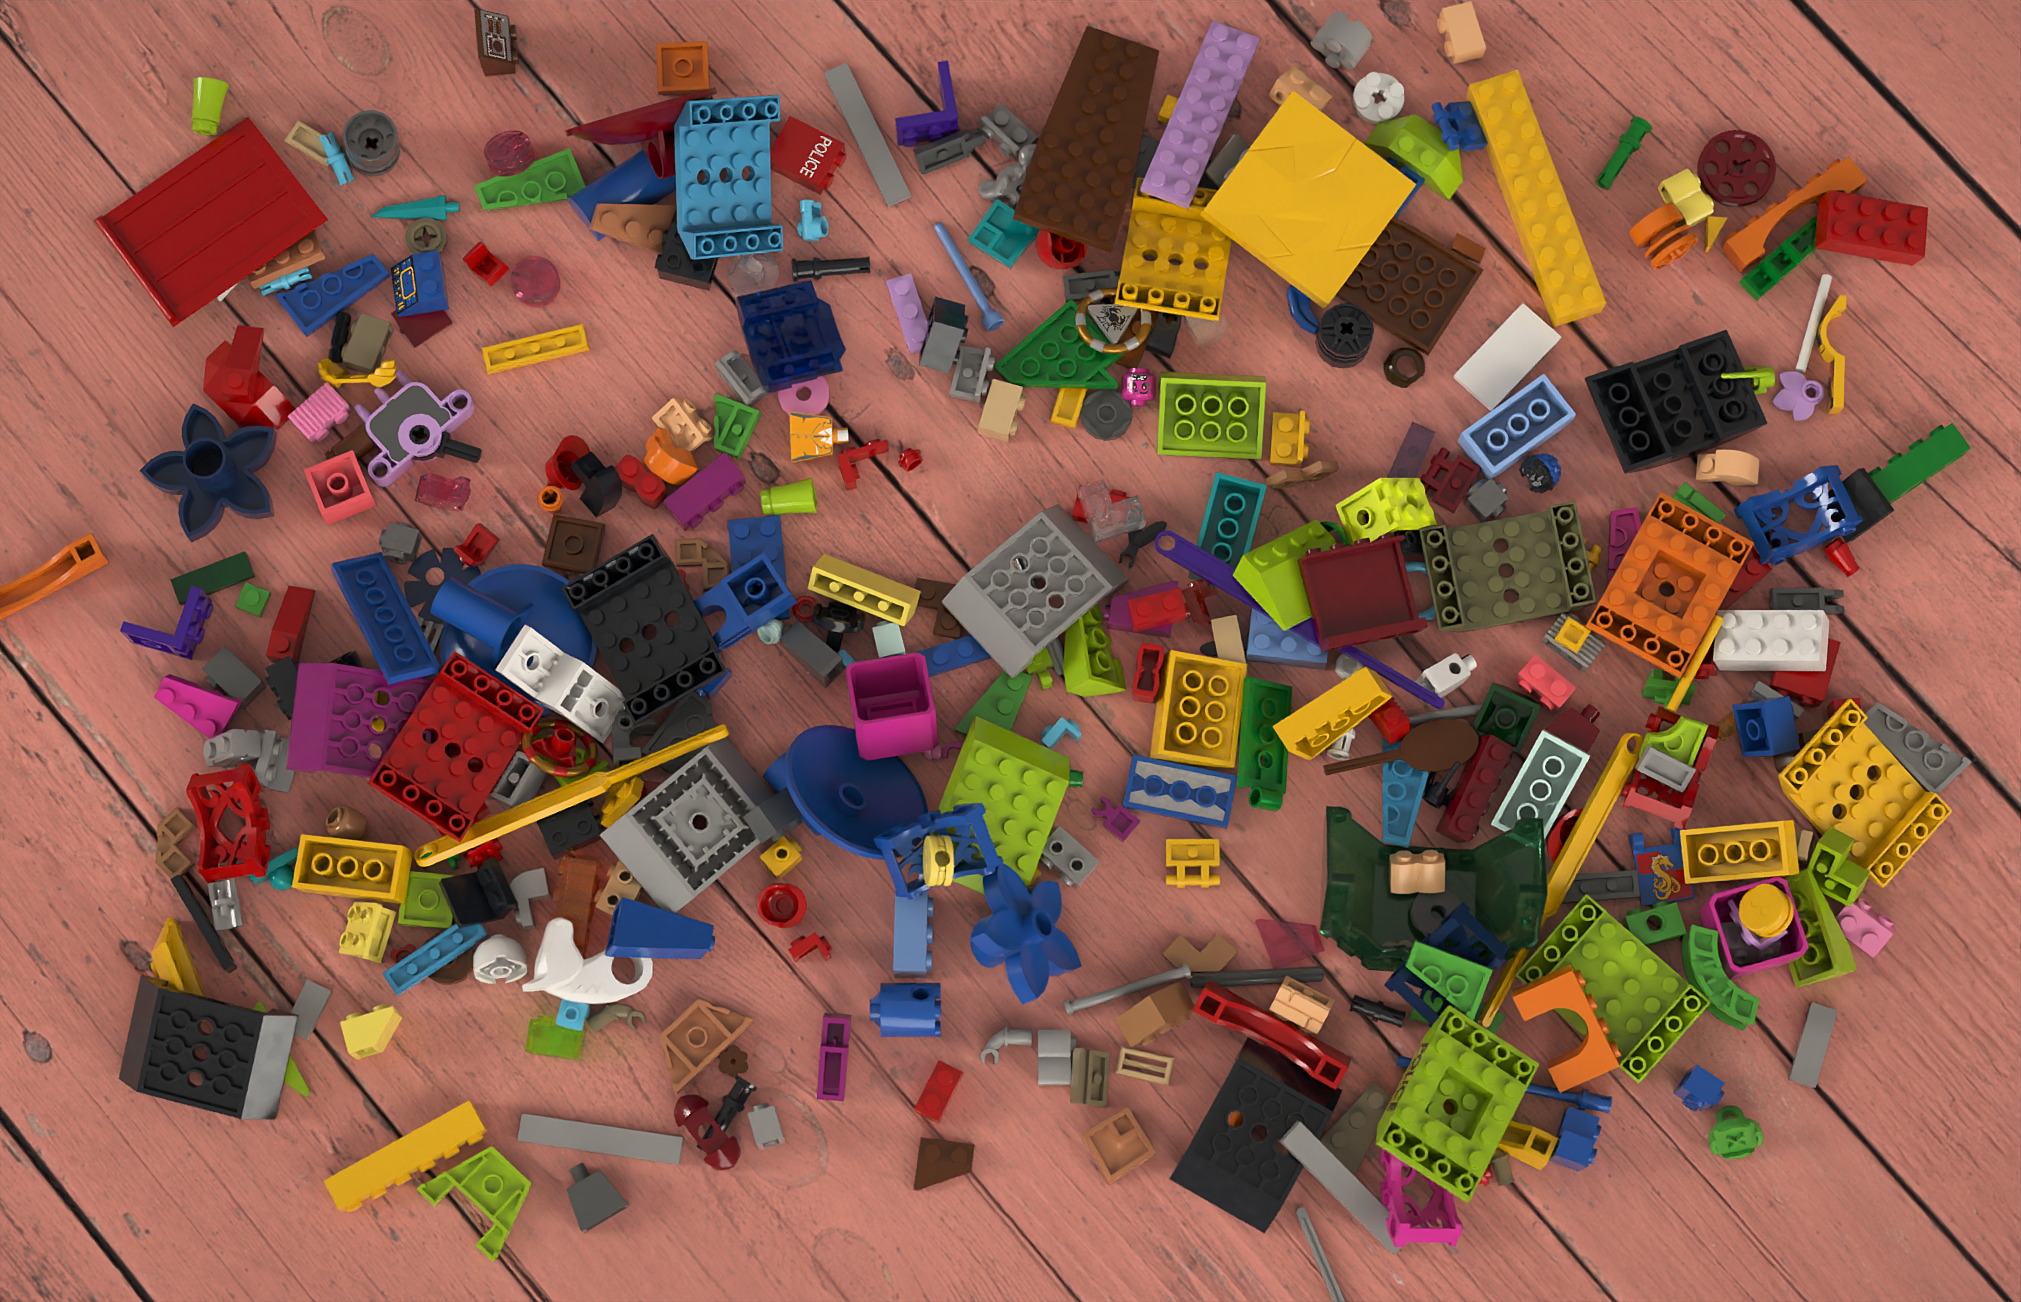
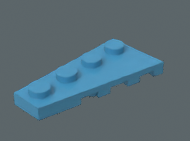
[1382,737,1429,848]

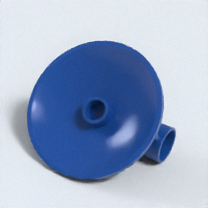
[431,564,598,718]
[763,725,928,859]

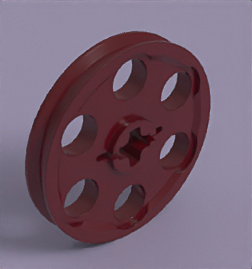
[1697,130,1776,207]

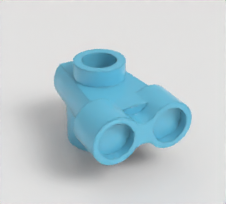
[797,200,829,242]

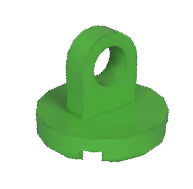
[1708,1105,1764,1159]

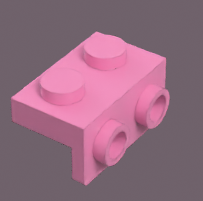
[1835,896,1896,958]

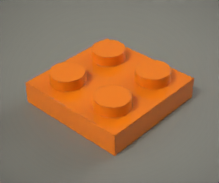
[656,41,710,95]

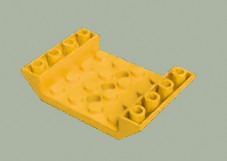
[1115,177,1232,321]
[1778,698,1952,888]

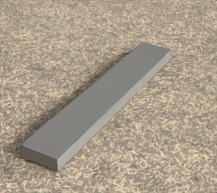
[824,63,911,208]
[517,1113,684,1165]
[1279,1121,1401,1255]

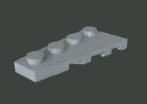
[1863,702,1972,794]

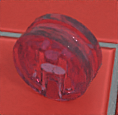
[484,130,535,177]
[511,256,561,308]

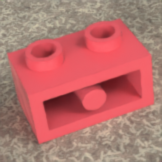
[1514,654,1576,714]

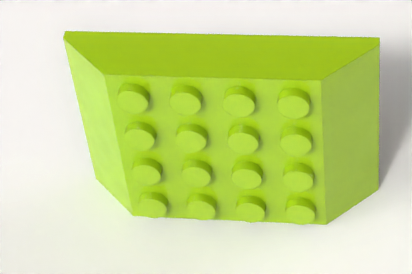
[920,716,1070,895]

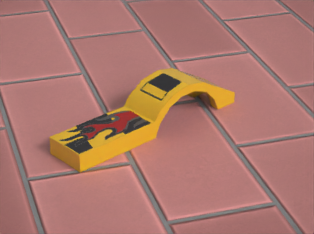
[1815,295,1847,415]

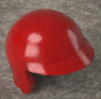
[756,883,807,928]

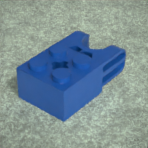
[694,552,798,650]

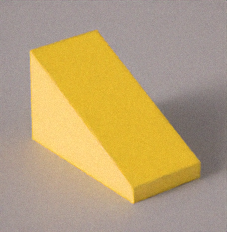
[1705,216,1727,252]

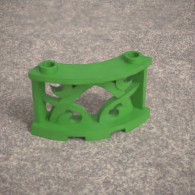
[1682,925,1760,1030]

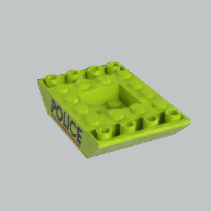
[1376,1005,1539,1203]

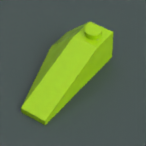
[1785,868,1857,988]

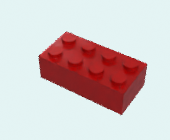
[1815,190,1928,266]

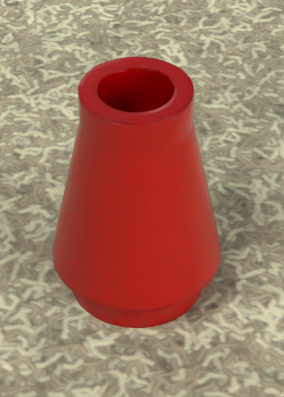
[1823,537,1860,577]

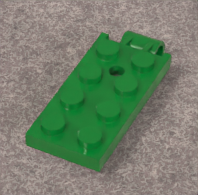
[1237,677,1292,812]

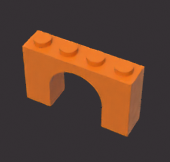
[1512,964,1622,1093]

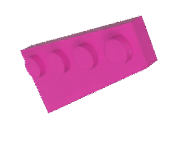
[1607,507,1641,586]

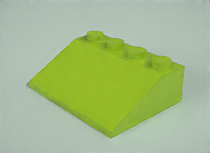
[1157,372,1266,459]
[1233,519,1337,631]

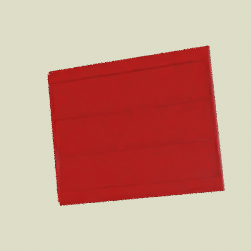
[94,117,328,327]

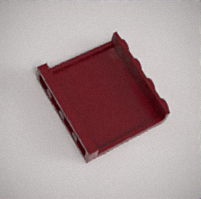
[1298,533,1428,653]

